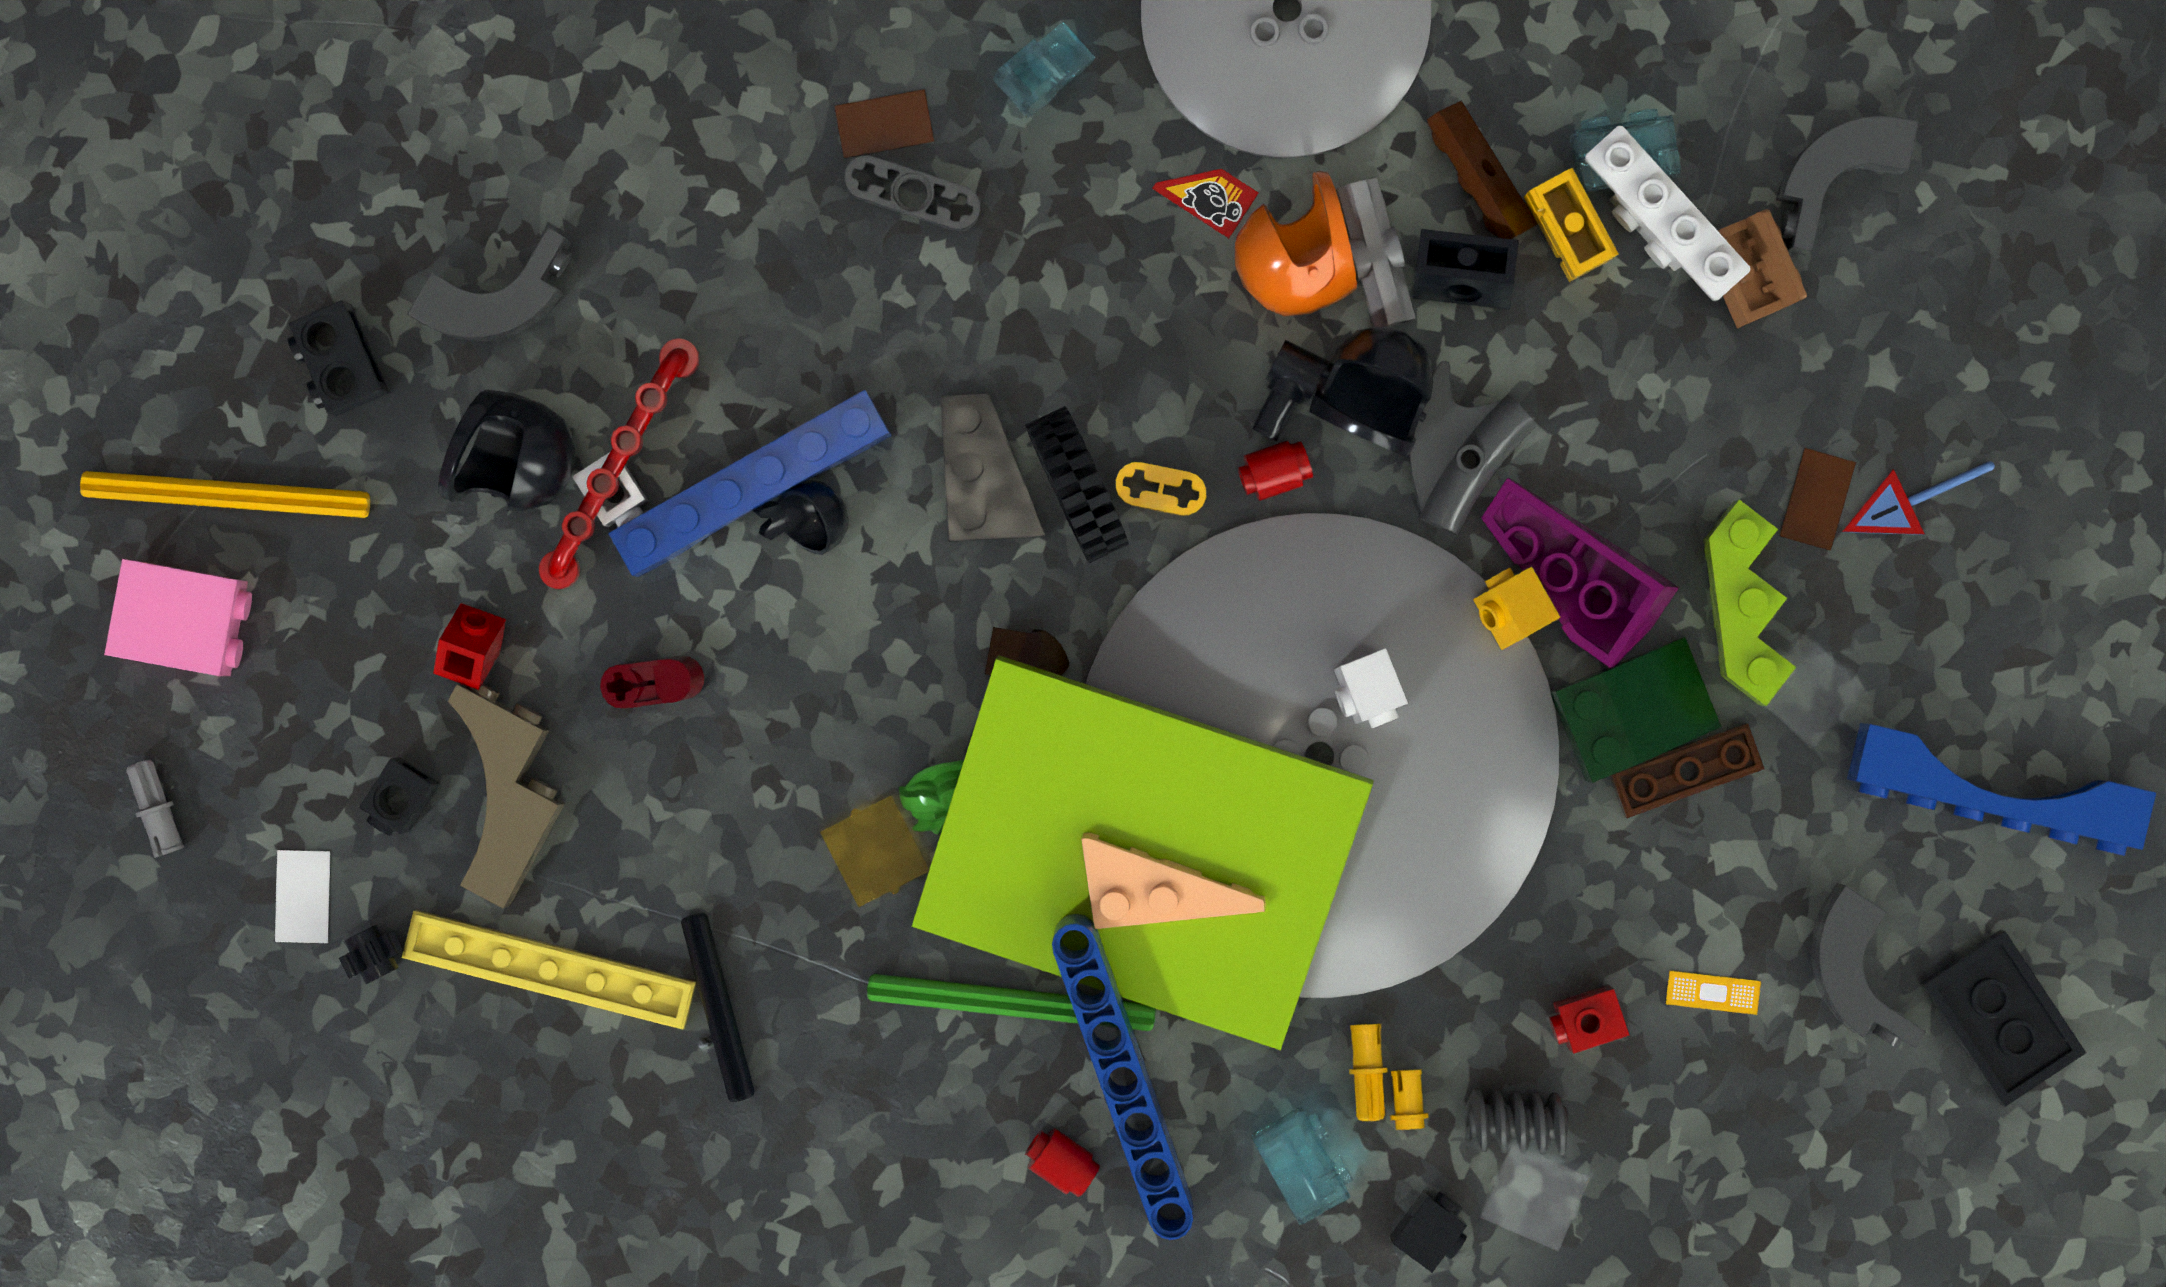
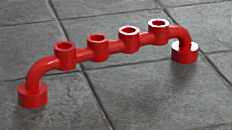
[539,338,700,589]

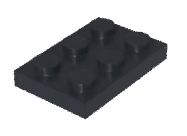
[1920,930,2086,1107]

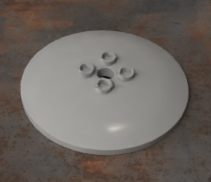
[1141,0,1431,158]

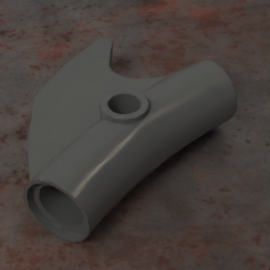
[1409,361,1537,536]

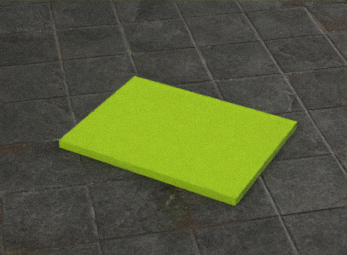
[911,655,1374,1050]

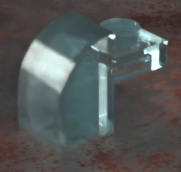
[993,22,1096,118]

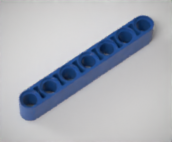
[1052,914,1194,1240]

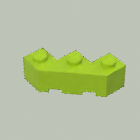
[1703,500,1796,706]

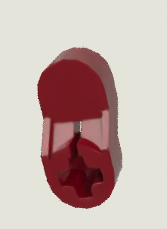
[600,656,704,708]

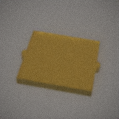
[820,795,930,907]

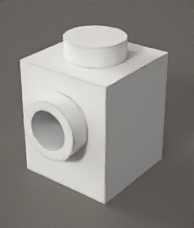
[1334,648,1408,728]

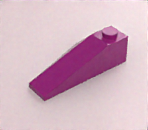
[1481,478,1679,668]

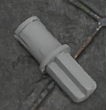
[127,760,185,858]

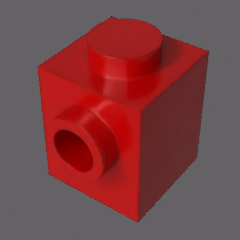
[433,603,506,690]
[1549,985,1629,1054]

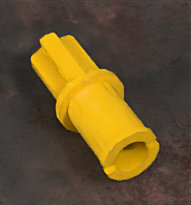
[1349,1024,1388,1121]

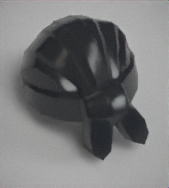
[753,481,849,555]

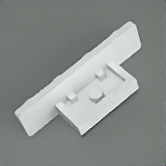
[1585,126,1750,301]

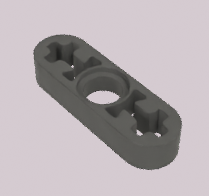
[844,155,981,232]

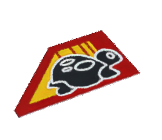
[1152,169,1259,239]

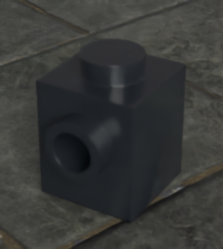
[1389,1190,1467,1273]

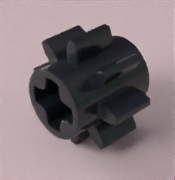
[339,925,404,984]

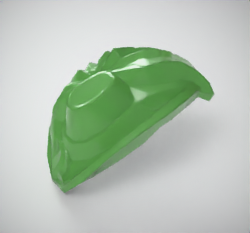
[899,760,964,835]

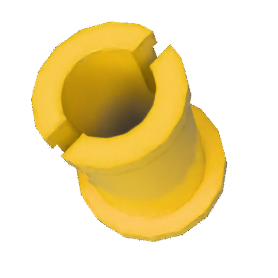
[1390,1069,1429,1130]

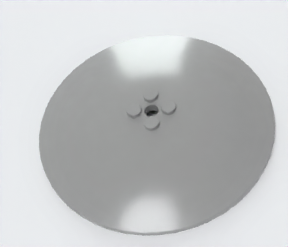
[1086,513,1559,998]

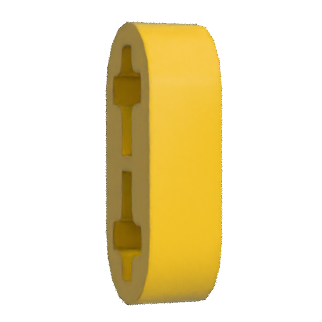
[1116,462,1206,516]

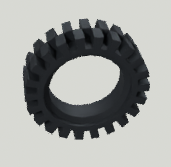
[1025,406,1129,563]

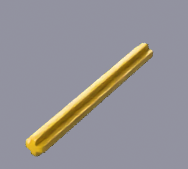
[80,471,371,518]

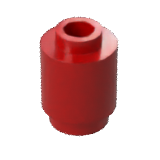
[1238,440,1313,501]
[1025,1128,1100,1197]

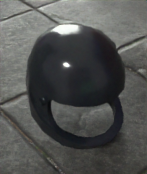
[1309,326,1433,456]
[438,389,575,511]

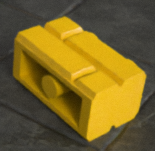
[1524,168,1619,282]

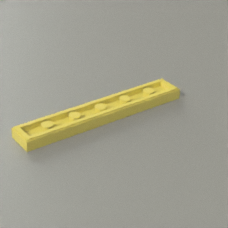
[401,910,697,1030]

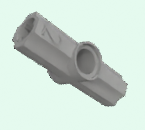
[1336,177,1415,327]

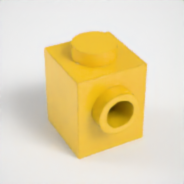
[1473,567,1561,650]

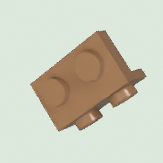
[1717,209,1807,329]

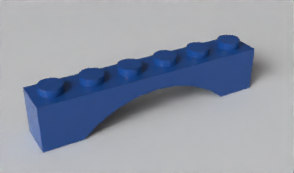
[608,390,892,577]
[1847,723,2156,856]

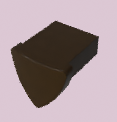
[985,627,1070,676]

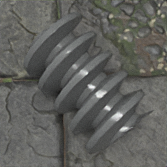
[1465,1089,1568,1156]

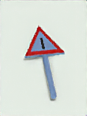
[1842,461,1995,535]

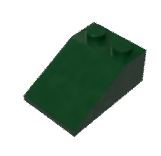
[1550,637,1722,783]

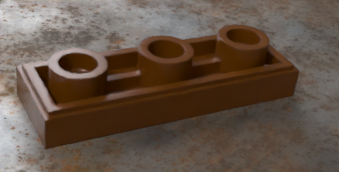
[1427,100,1537,239]
[1610,723,1764,818]

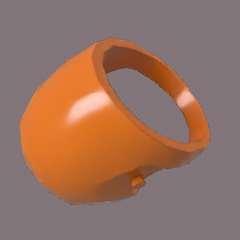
[1235,171,1357,316]

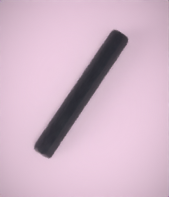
[681,913,755,1102]

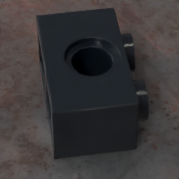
[1413,229,1519,310]

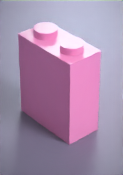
[104,559,252,676]

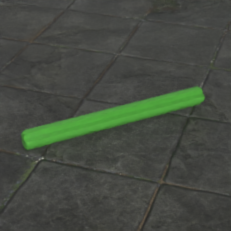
[867,974,1156,1031]

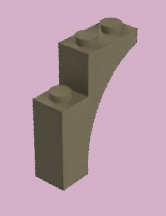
[448,684,565,909]

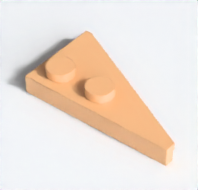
[1081,833,1266,929]

